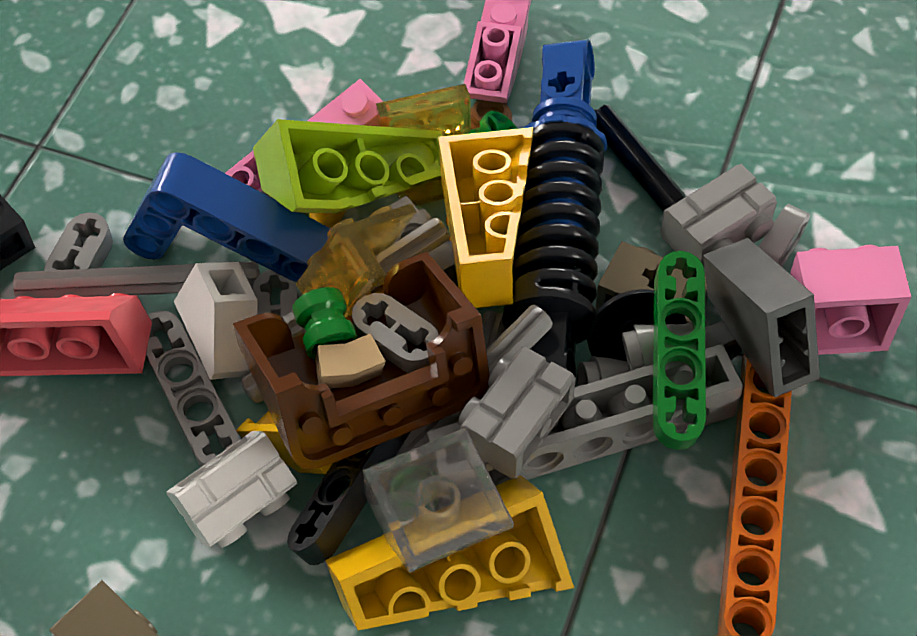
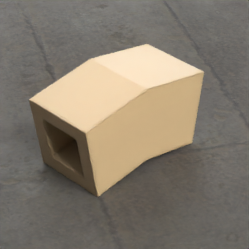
[315,333,386,389]

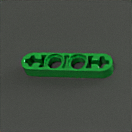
[653,251,706,450]

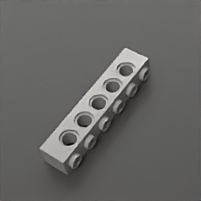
[426,344,743,505]

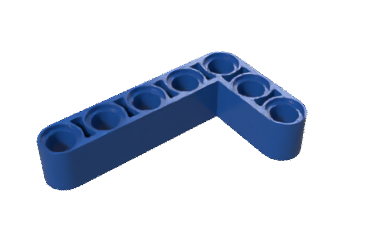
[123,152,377,307]

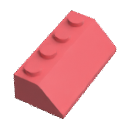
[0,293,152,376]

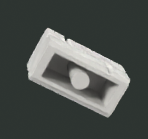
[166,431,297,548]

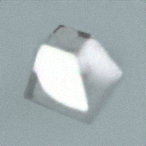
[363,427,514,573]

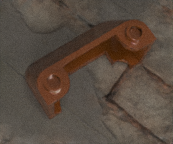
[233,252,490,470]

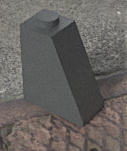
[703,238,820,398]

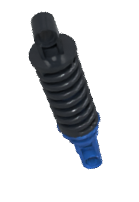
[502,39,607,387]

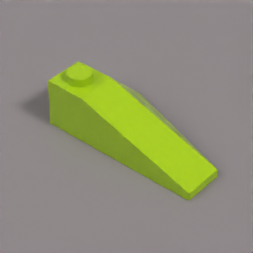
[253,119,443,214]

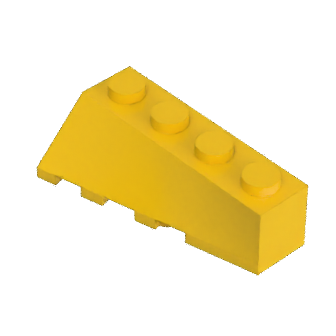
[438,127,533,308]
[325,475,574,631]

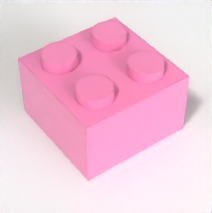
[790,245,912,355]

